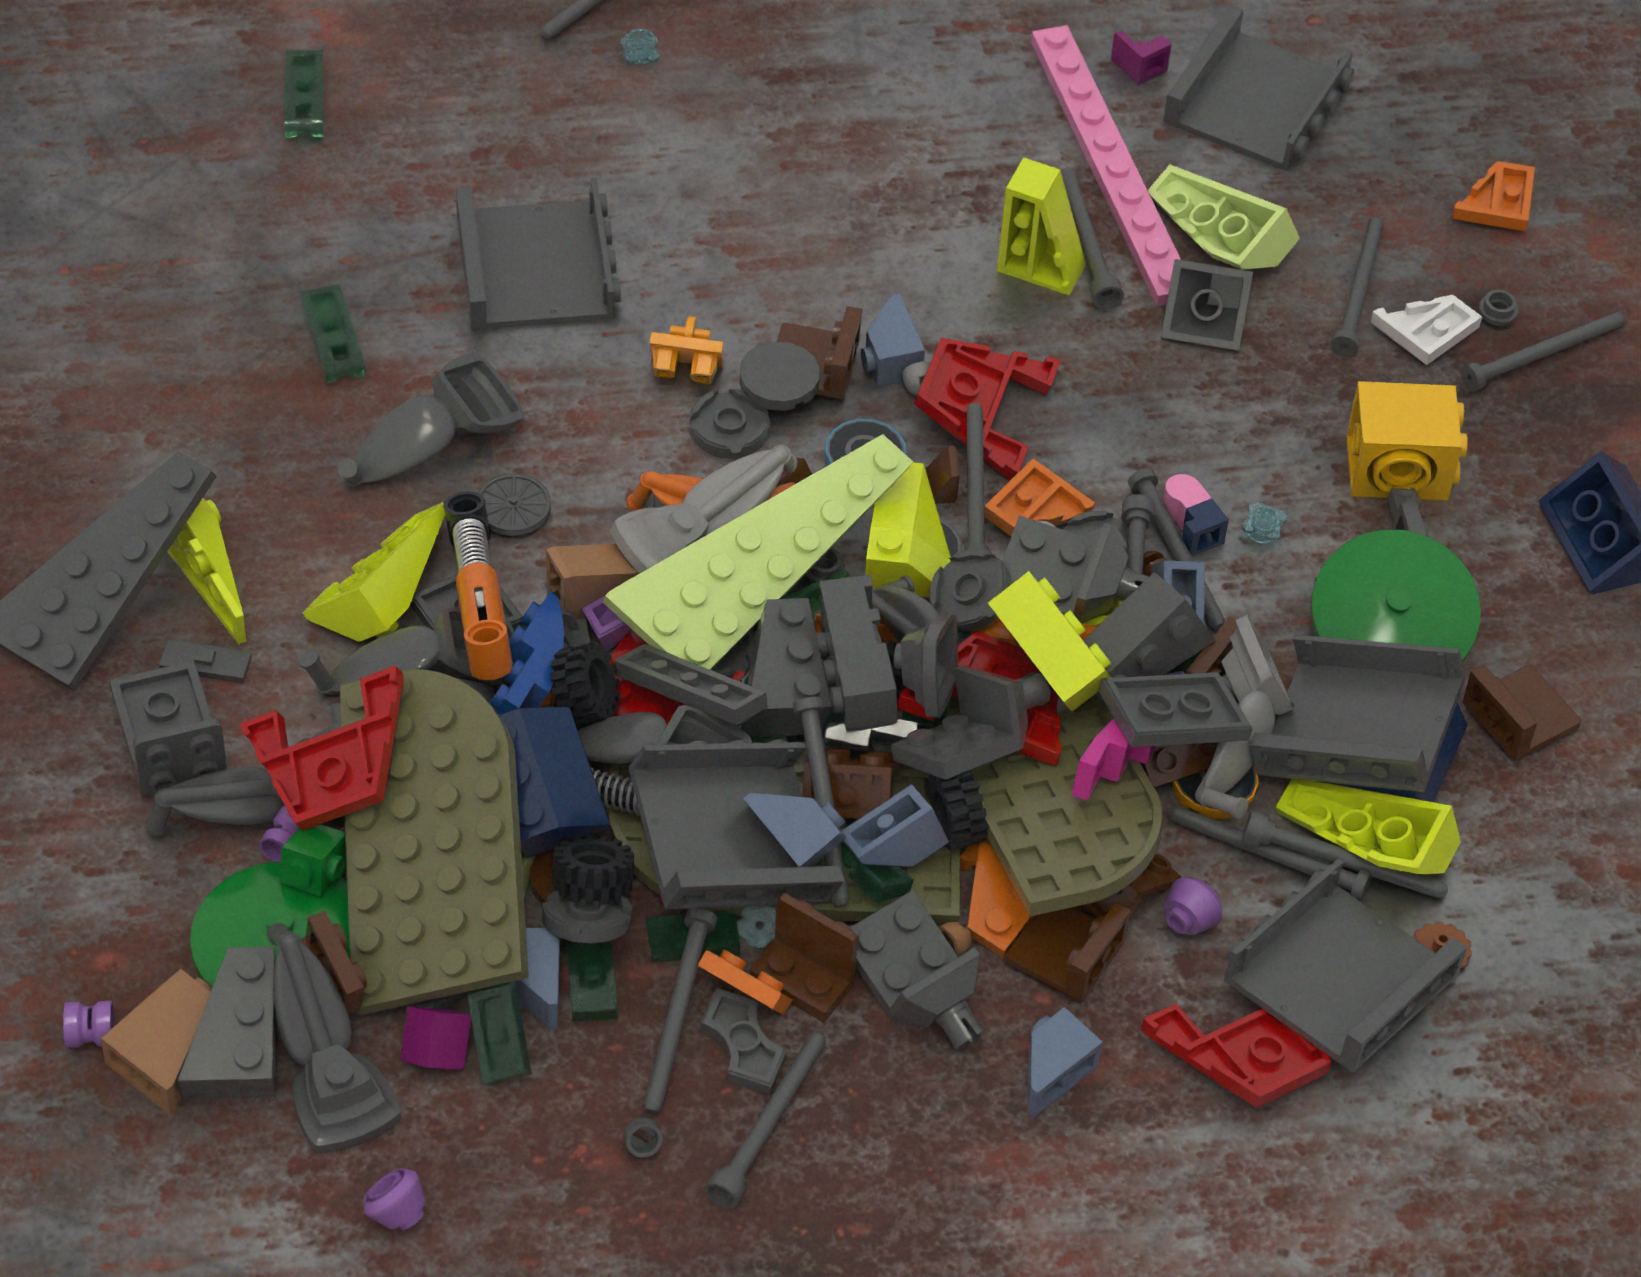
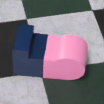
[1163,474,1229,556]

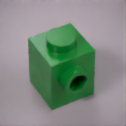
[280,824,346,896]

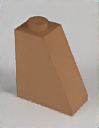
[546,544,639,620]
[101,969,212,1115]

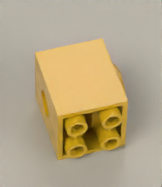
[1346,381,1467,501]

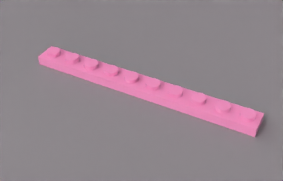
[1031,25,1181,307]

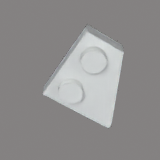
[1371,295,1482,365]

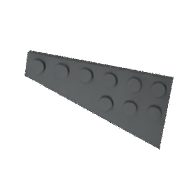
[0,452,217,690]

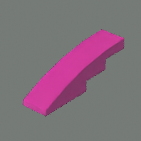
[1071,718,1156,801]

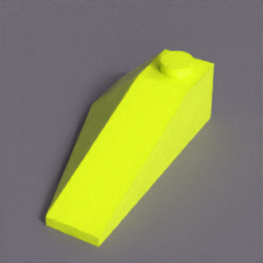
[865,462,951,598]
[167,498,246,645]
[302,502,445,642]
[1275,779,1461,874]

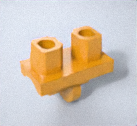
[650,316,725,384]

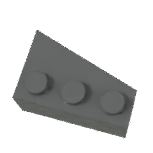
[1083,572,1216,710]
[816,574,897,730]
[739,598,832,737]
[178,947,277,1098]

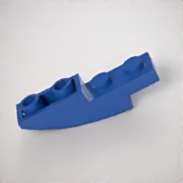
[489,591,564,715]

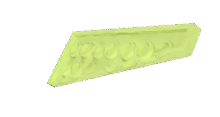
[602,434,913,670]

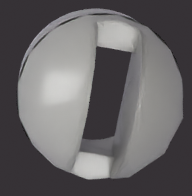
[901,362,929,396]

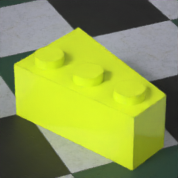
[997,157,1086,296]
[988,571,1112,711]

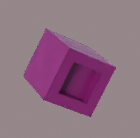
[1111,30,1172,85]
[401,1006,472,1069]

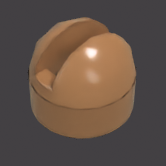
[938,921,972,957]

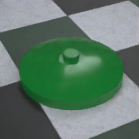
[1310,530,1481,663]
[190,861,350,988]

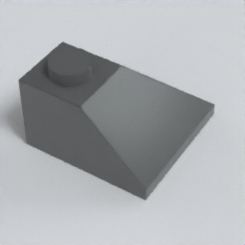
[1161,259,1253,351]

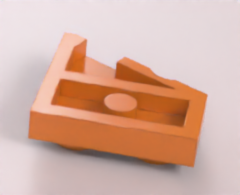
[1452,161,1535,231]
[984,458,1095,536]
[967,842,1033,958]

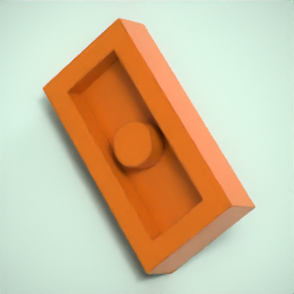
[698,950,793,1015]

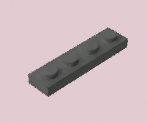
[614,643,768,725]

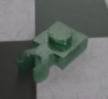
[840,842,914,902]

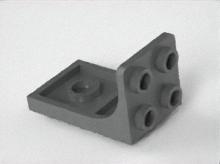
[109,661,227,797]

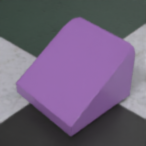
[581,596,631,653]

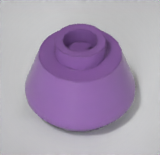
[1164,877,1222,935]
[364,1168,425,1230]

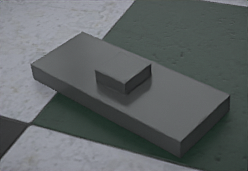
[159,639,252,683]

